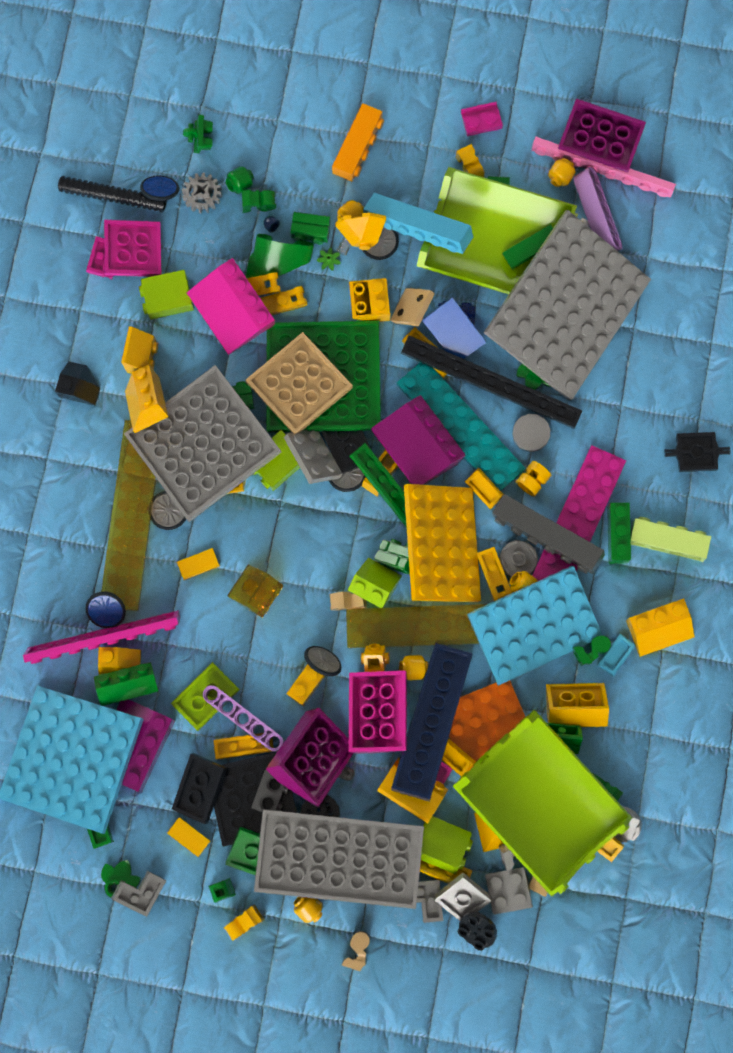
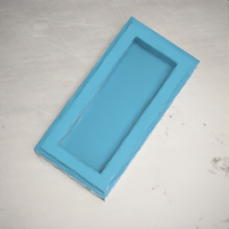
[597,634,636,677]

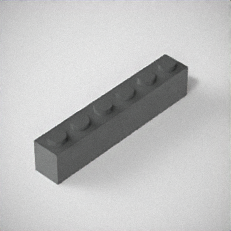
[492,494,605,574]

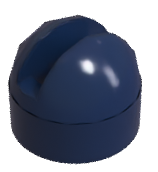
[264,216,280,233]

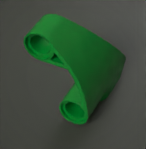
[246,234,314,282]

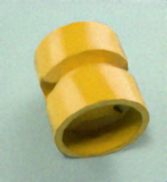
[516,460,552,497]

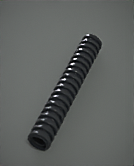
[58,176,166,212]

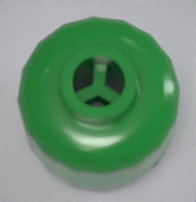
[225,166,254,194]

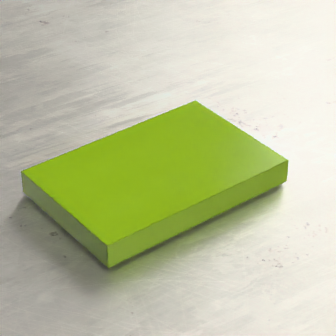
[171,662,240,731]

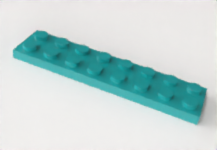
[396,362,526,491]

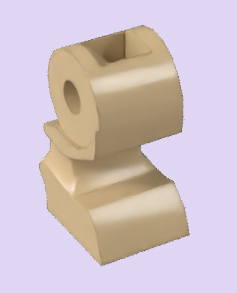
[329,592,367,611]
[341,931,370,971]

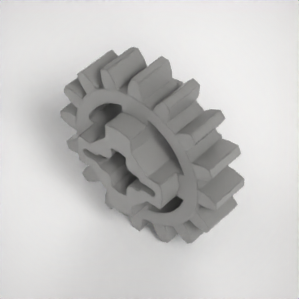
[182,173,222,213]

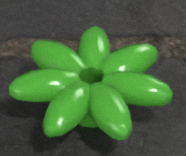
[317,248,341,271]

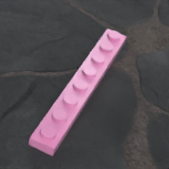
[532,136,676,198]

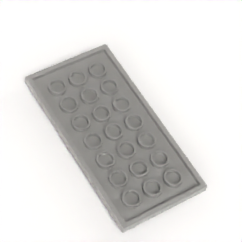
[254,810,424,909]

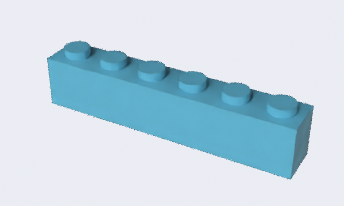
[363,193,473,254]

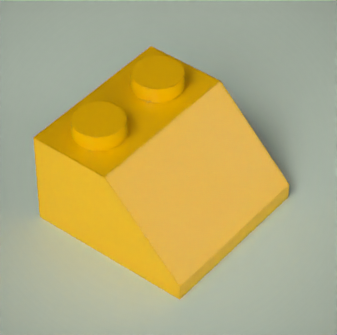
[121,326,158,374]

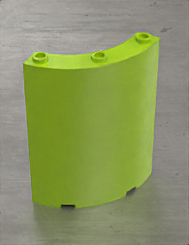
[416,167,578,294]
[453,710,632,897]

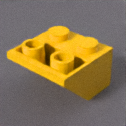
[349,278,390,322]

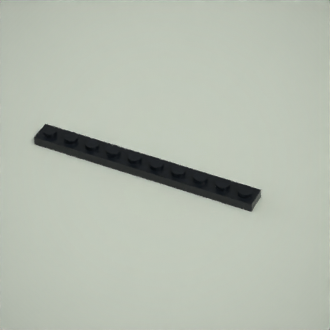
[401,335,582,429]

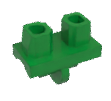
[183,115,213,153]

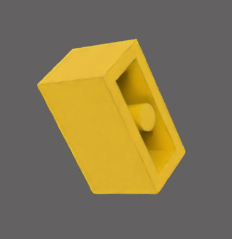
[286,664,325,707]

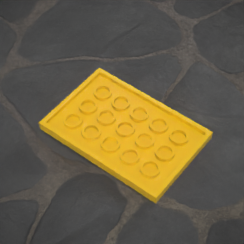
[404,484,481,602]

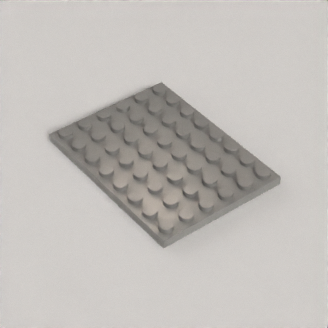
[483,210,651,400]

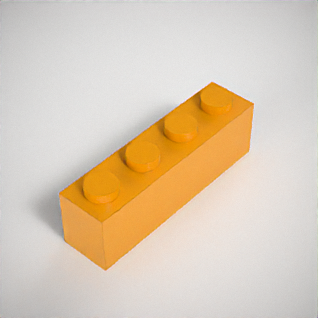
[332,103,384,182]

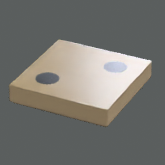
[390,288,435,326]

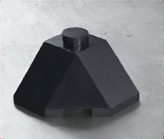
[55,361,100,406]

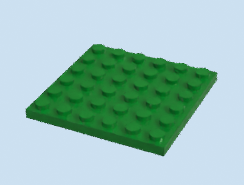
[266,321,381,432]

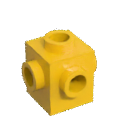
[361,644,390,672]

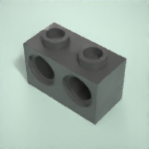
[251,770,289,812]

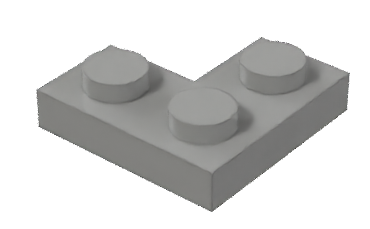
[111,871,166,917]
[417,880,443,923]

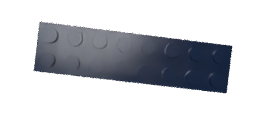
[391,643,473,802]

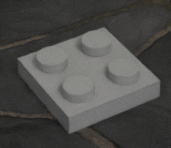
[485,867,533,915]
[434,873,491,921]

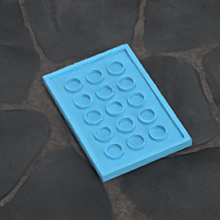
[467,566,603,685]

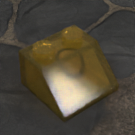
[227,564,284,618]

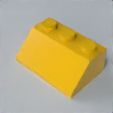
[125,364,168,433]
[626,598,695,657]
[546,683,609,727]
[377,757,449,824]

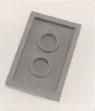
[284,430,342,484]

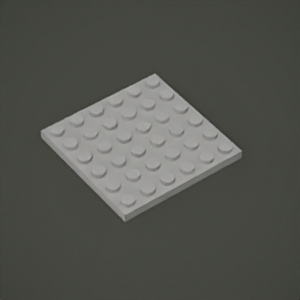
[124,365,282,522]

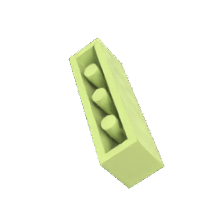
[630,517,711,562]

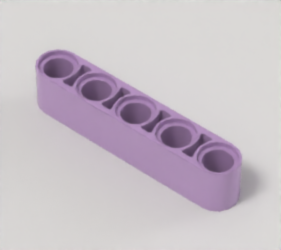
[574,167,622,251]
[203,685,284,752]

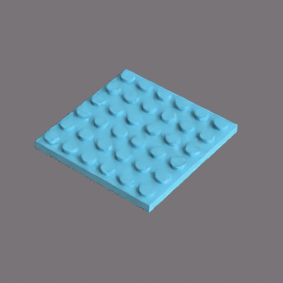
[0,686,144,834]

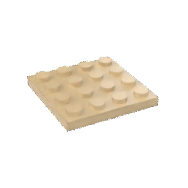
[245,332,353,435]

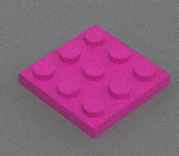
[104,220,161,277]

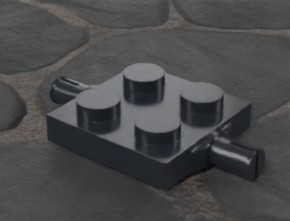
[664,432,730,472]

